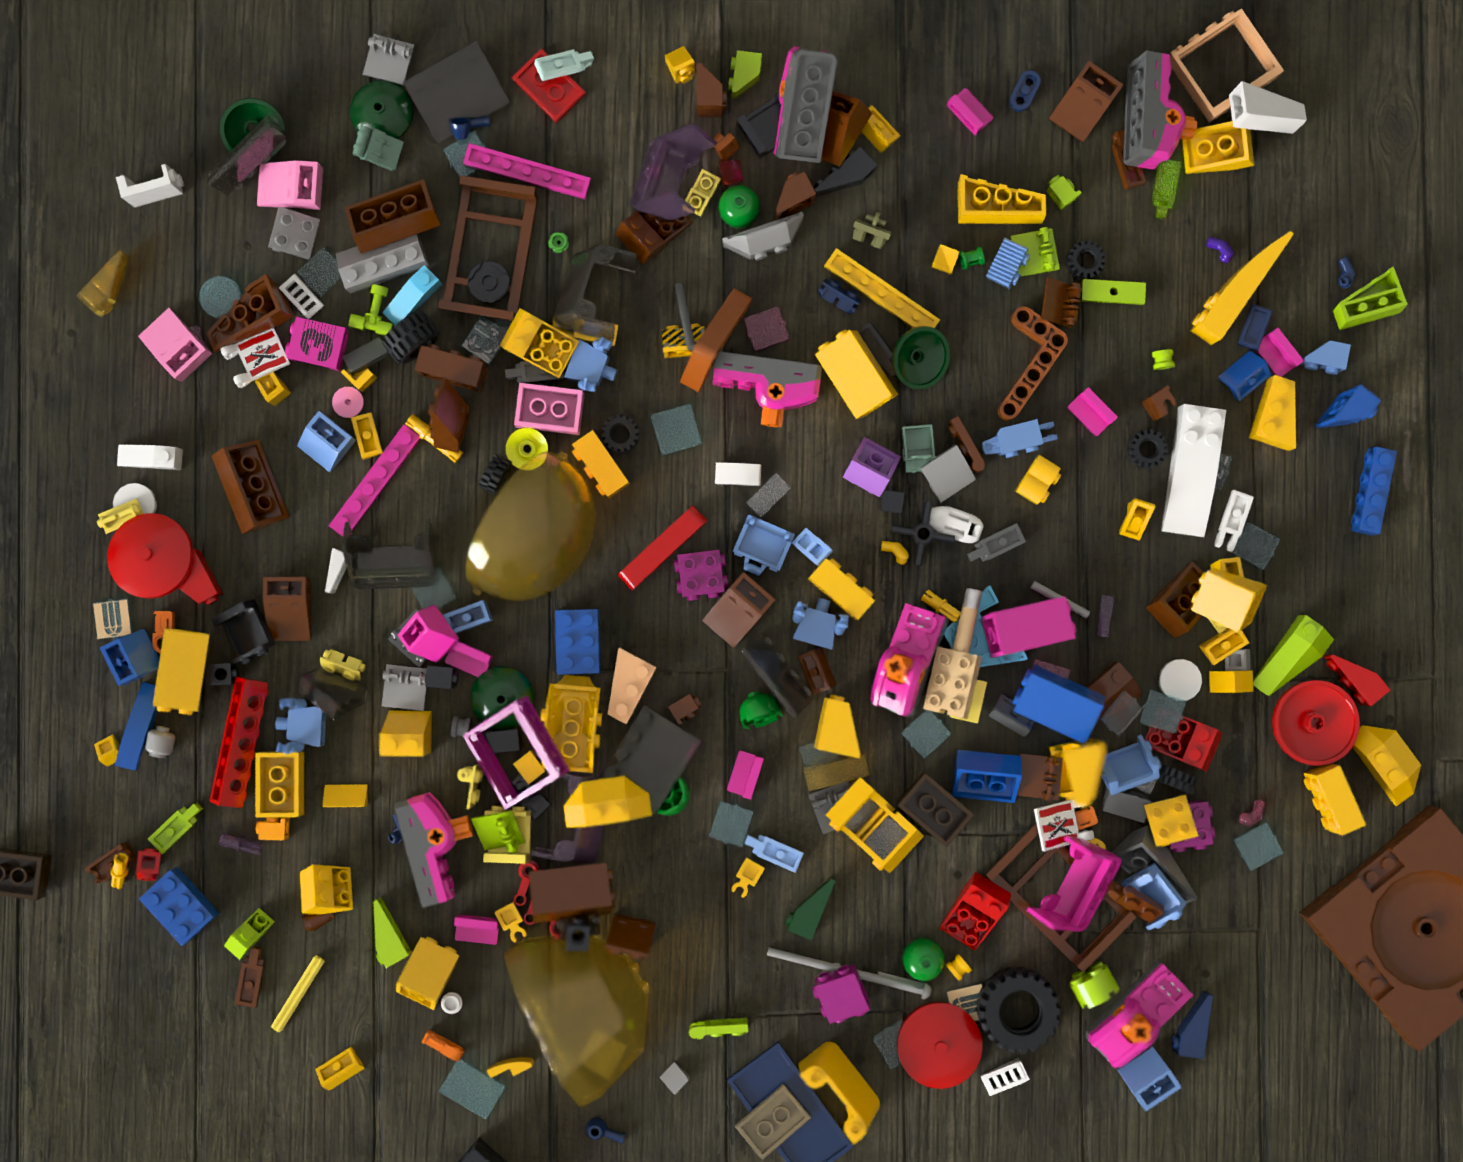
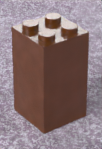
[529,863,615,923]

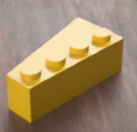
[958,174,1046,224]

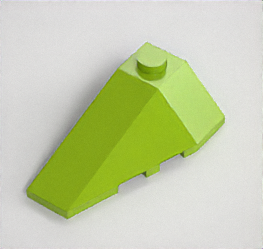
[1253,615,1334,696]

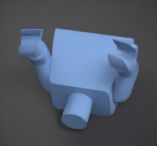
[564,337,618,392]
[792,598,849,650]
[275,698,327,755]

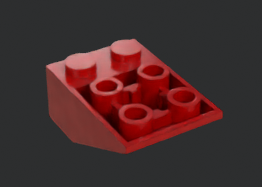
[1145,707,1223,772]
[939,871,1011,951]

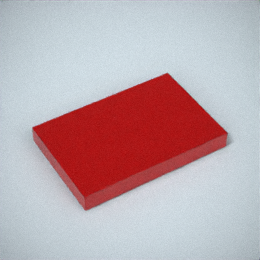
[512,48,586,123]

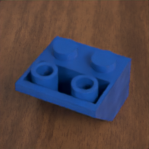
[100,629,160,686]

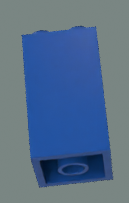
[1013,664,1105,744]

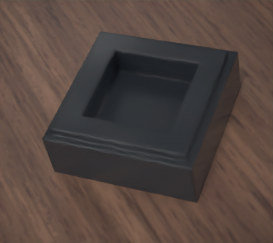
[880,490,904,514]

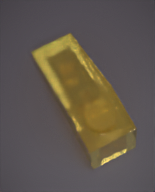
[76,250,129,317]
[803,754,869,791]

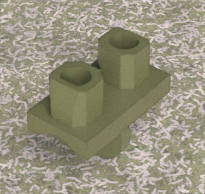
[853,211,891,249]

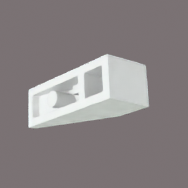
[117,445,183,470]

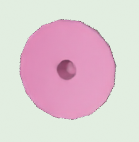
[332,387,363,418]

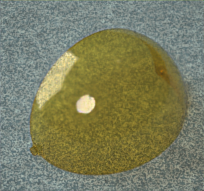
[466,451,596,601]

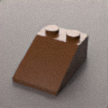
[1146,561,1204,638]

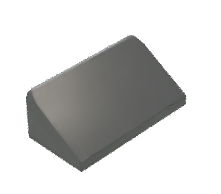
[342,337,390,375]
[989,694,1035,737]

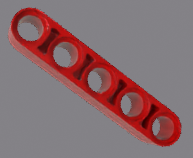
[618,505,708,590]

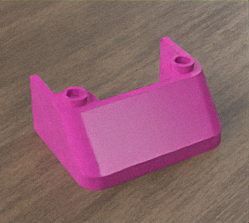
[1027,836,1121,932]

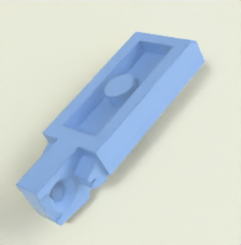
[744,835,804,873]

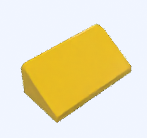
[861,106,900,153]
[351,413,383,460]
[1199,628,1249,665]
[323,784,368,807]
[315,1047,364,1090]

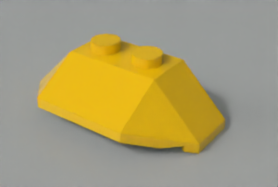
[1352,725,1421,806]
[564,776,652,827]

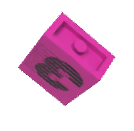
[285,317,350,372]

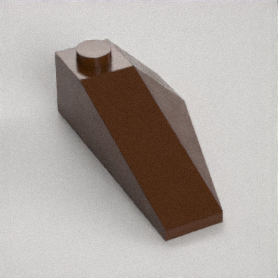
[206,274,294,352]
[1086,661,1142,720]

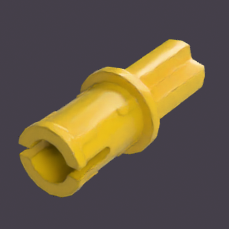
[921,590,961,623]
[110,853,128,889]

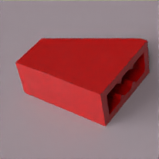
[179,549,223,606]

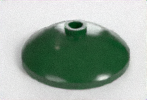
[350,80,413,139]
[220,98,285,162]
[892,326,950,389]
[470,666,534,730]

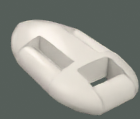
[929,506,984,543]

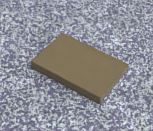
[734,1083,811,1160]

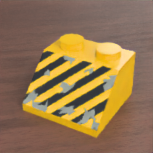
[662,324,704,358]

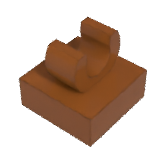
[713,133,740,162]

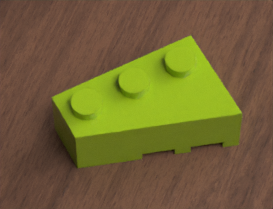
[1333,266,1408,330]

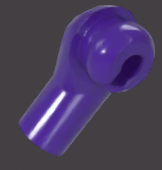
[1206,236,1234,263]

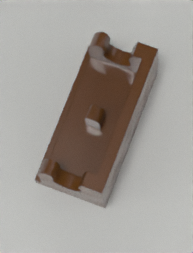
[1141,385,1176,421]
[84,842,138,883]

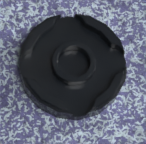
[468,261,510,304]

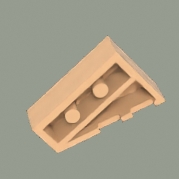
[608,648,657,724]

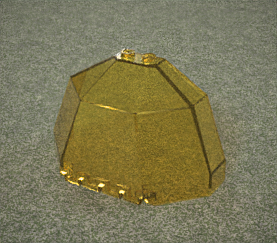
[503,932,650,1107]

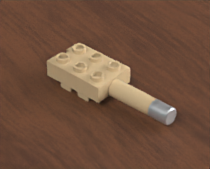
[923,588,982,719]

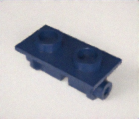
[817,278,862,314]

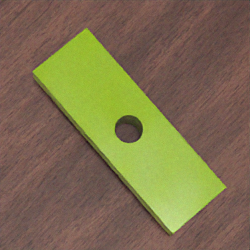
[1081,279,1146,305]

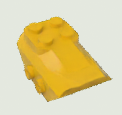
[541,675,602,773]

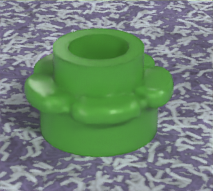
[548,232,569,253]

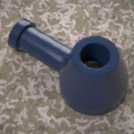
[450,116,490,140]
[586,1117,625,1144]

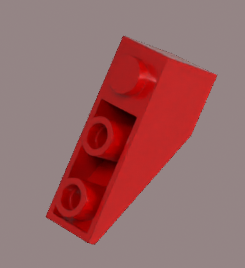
[1324,654,1390,706]

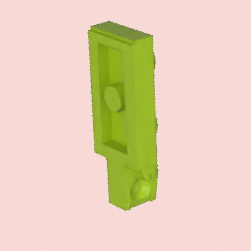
[148,802,203,854]

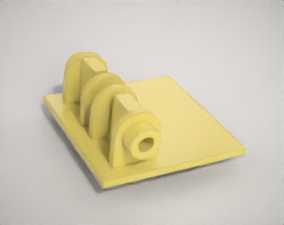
[458,764,484,809]

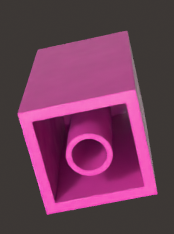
[981,596,1076,658]

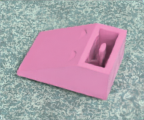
[257,161,323,210]
[138,308,213,382]

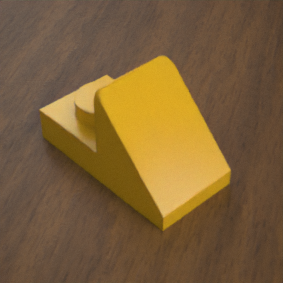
[1119,498,1155,541]

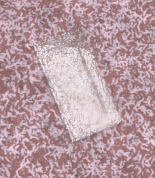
[746,473,791,517]

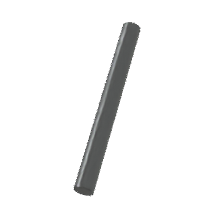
[675,283,695,350]

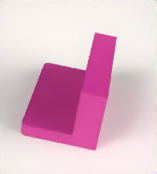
[947,88,993,136]
[1257,328,1304,377]
[1067,387,1118,436]
[445,640,493,677]
[727,751,764,800]
[454,914,500,945]

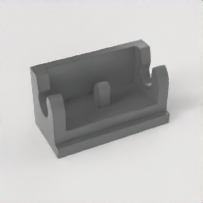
[1102,786,1151,823]

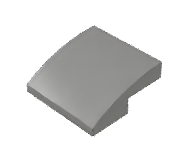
[920,445,976,503]

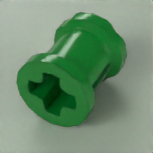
[959,247,985,270]

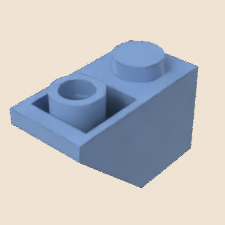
[1300,341,1351,374]

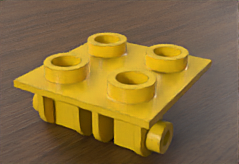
[1144,795,1198,847]

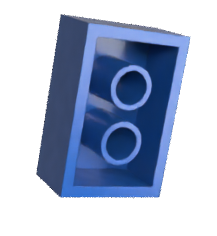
[555,609,601,674]
[139,867,220,946]

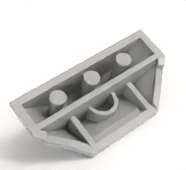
[722,212,804,260]

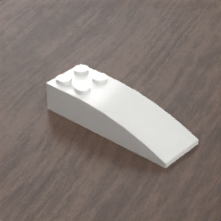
[1162,404,1226,537]

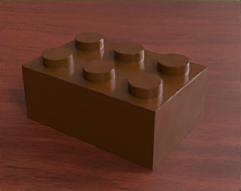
[414,344,489,393]

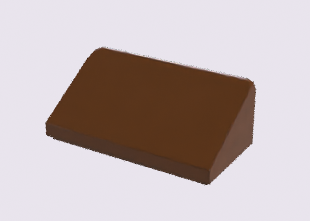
[798,647,836,695]

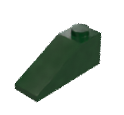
[785,876,836,940]

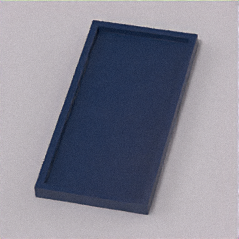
[727,1041,854,1162]

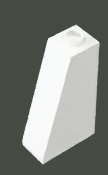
[1229,81,1307,134]

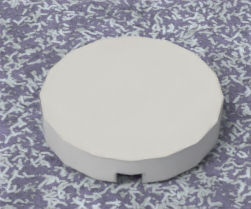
[113,483,157,514]
[1159,659,1202,701]

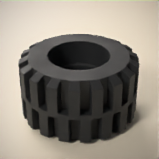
[382,311,440,365]

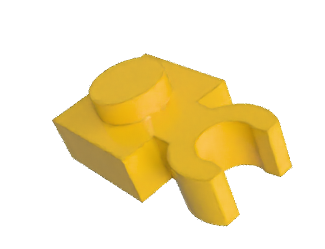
[732,857,765,898]
[494,901,527,943]

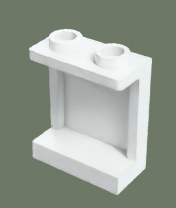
[116,164,184,207]

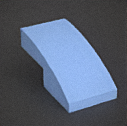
[792,528,833,566]

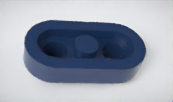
[1009,70,1041,112]

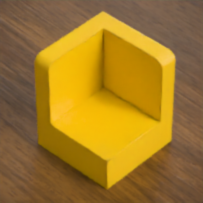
[341,368,377,392]
[513,750,545,784]

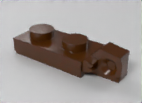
[1112,130,1146,190]
[1107,881,1164,923]
[235,946,265,1008]

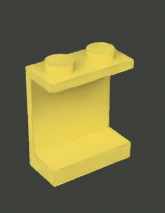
[483,805,531,864]

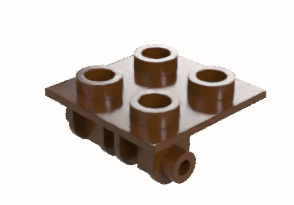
[1041,277,1082,328]
[1017,753,1063,801]

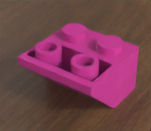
[398,605,459,662]

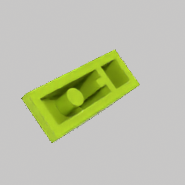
[373,897,412,968]

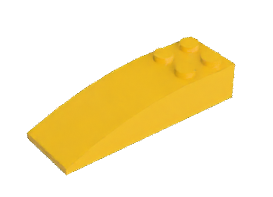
[1191,231,1294,345]

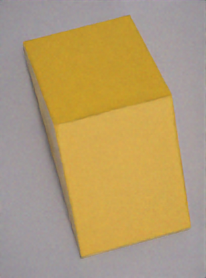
[254,372,291,406]
[1209,670,1253,693]

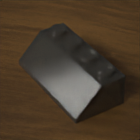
[207,115,287,196]

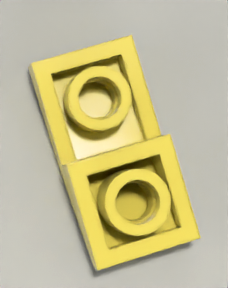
[682,169,721,217]

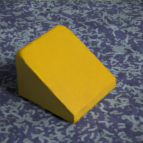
[94,734,120,766]

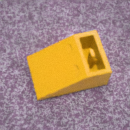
[500,308,579,378]

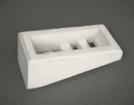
[279,274,324,319]
[325,548,351,594]
[980,1058,1030,1096]

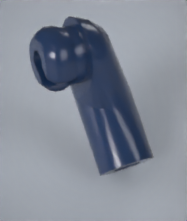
[1338,257,1356,288]
[388,814,403,844]

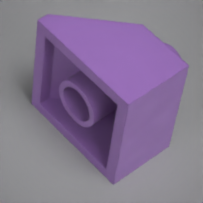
[843,437,901,497]

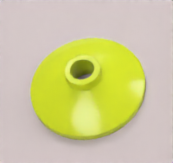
[506,428,548,470]

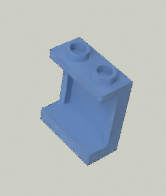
[1101,735,1161,795]
[1120,863,1187,931]

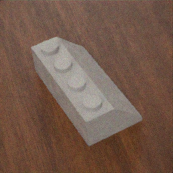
[336,234,429,294]

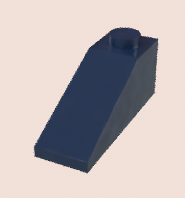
[1172,991,1213,1059]

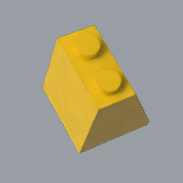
[1191,568,1267,632]
[814,695,860,758]
[380,710,432,756]
[396,937,459,1010]

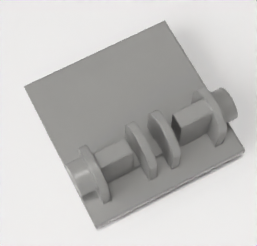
[363,34,414,85]
[268,206,320,260]
[382,664,427,711]

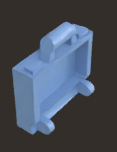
[733,514,795,576]

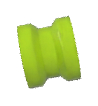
[1152,349,1175,370]

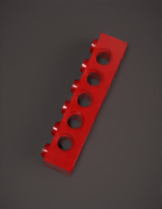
[209,676,268,808]

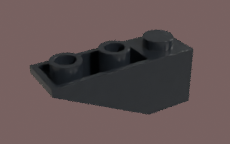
[814,147,877,197]

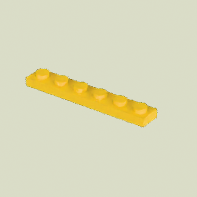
[824,248,940,328]

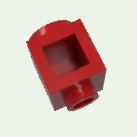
[136,849,161,881]

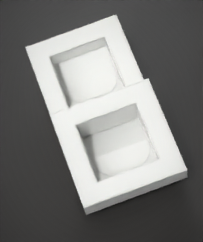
[715,463,761,486]

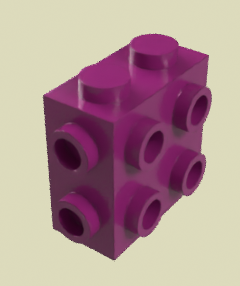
[674,550,728,601]
[1166,800,1215,852]
[812,964,870,1024]

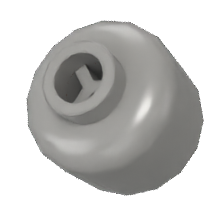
[144,726,176,758]

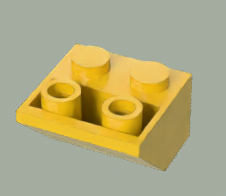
[300,865,353,915]

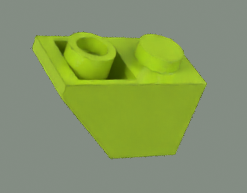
[728,50,762,98]
[224,908,275,960]

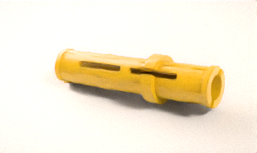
[405,414,463,463]

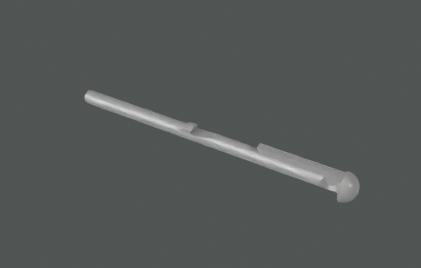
[767,947,931,999]

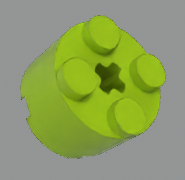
[1069,961,1120,1009]

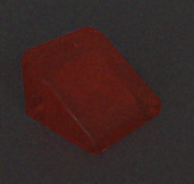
[718,160,744,185]

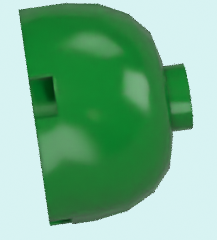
[718,185,760,229]
[739,691,783,729]
[647,772,690,816]
[902,938,945,981]

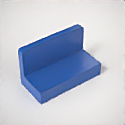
[1219,351,1271,402]

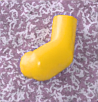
[881,541,909,565]

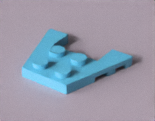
[944,586,1028,667]

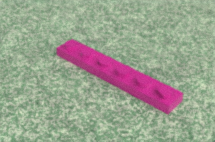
[463,143,591,199]
[329,425,421,539]

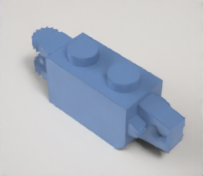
[981,419,1058,458]

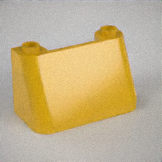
[1048,738,1107,806]
[798,1041,880,1144]

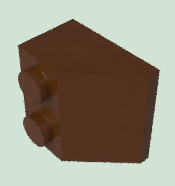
[697,63,727,117]
[775,171,816,220]

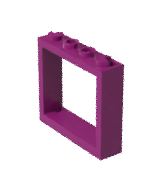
[463,696,570,809]

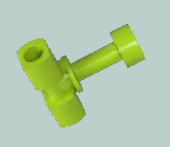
[348,284,394,336]

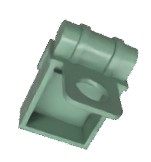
[352,125,404,170]
[902,424,936,473]

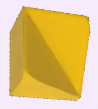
[931,244,960,274]

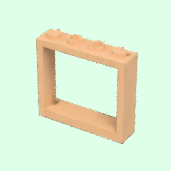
[1170,9,1284,123]

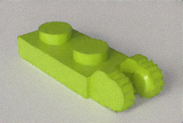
[688,1018,748,1039]

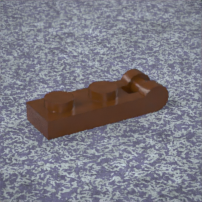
[948,416,985,473]

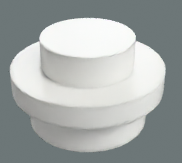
[441,992,463,1014]

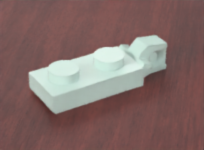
[534,50,594,81]

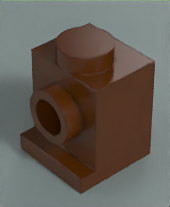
[668,694,702,725]

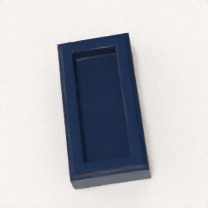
[1238,304,1273,351]

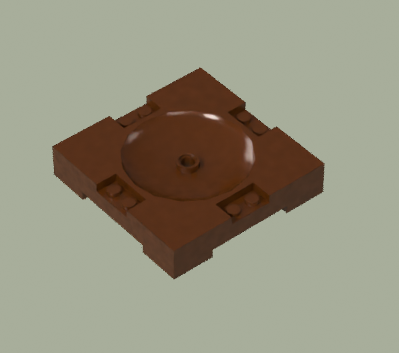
[1299,806,1463,1052]

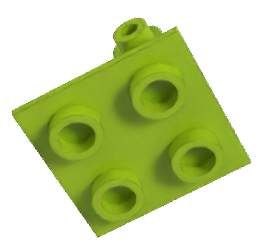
[1011,227,1060,277]
[471,810,525,854]

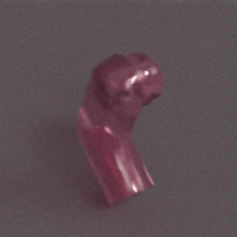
[1239,800,1266,826]

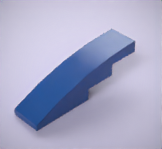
[114,682,158,771]

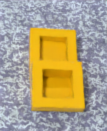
[487,1057,535,1078]

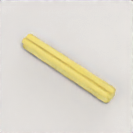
[271,955,325,1032]

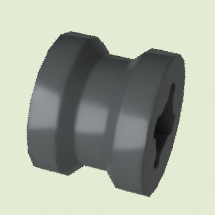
[451,716,472,738]

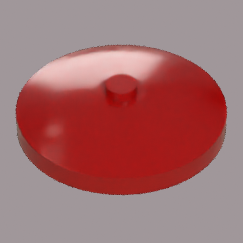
[107,513,194,599]
[1272,680,1360,766]
[897,1002,983,1089]

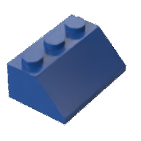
[1314,385,1381,428]
[952,750,1022,803]

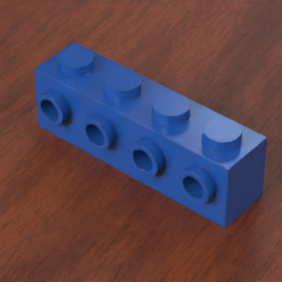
[1351,447,1397,535]

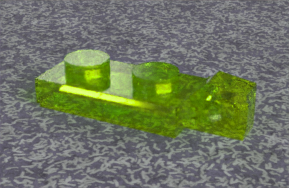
[1152,160,1181,219]

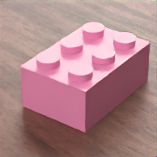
[514,383,585,435]

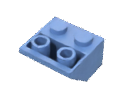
[297,411,357,472]
[1117,1046,1182,1111]

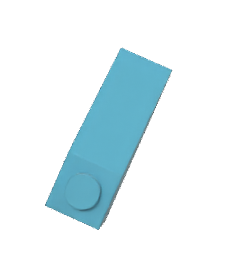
[382,265,443,325]

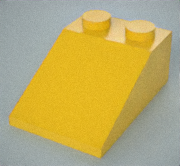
[1182,121,1254,174]

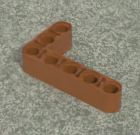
[680,288,753,393]
[998,306,1068,421]

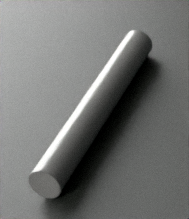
[1031,581,1090,618]

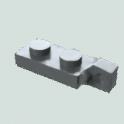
[505,361,565,383]
[966,523,1026,562]

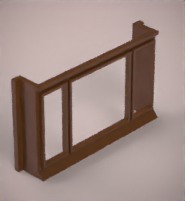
[438,176,538,321]
[985,822,1137,972]

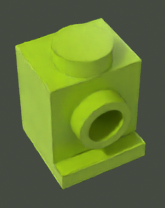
[1046,175,1081,210]

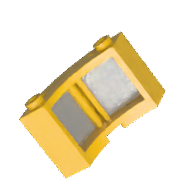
[826,777,924,873]

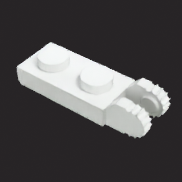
[1214,490,1254,552]

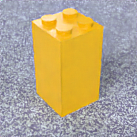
[815,330,898,419]
[153,628,209,715]

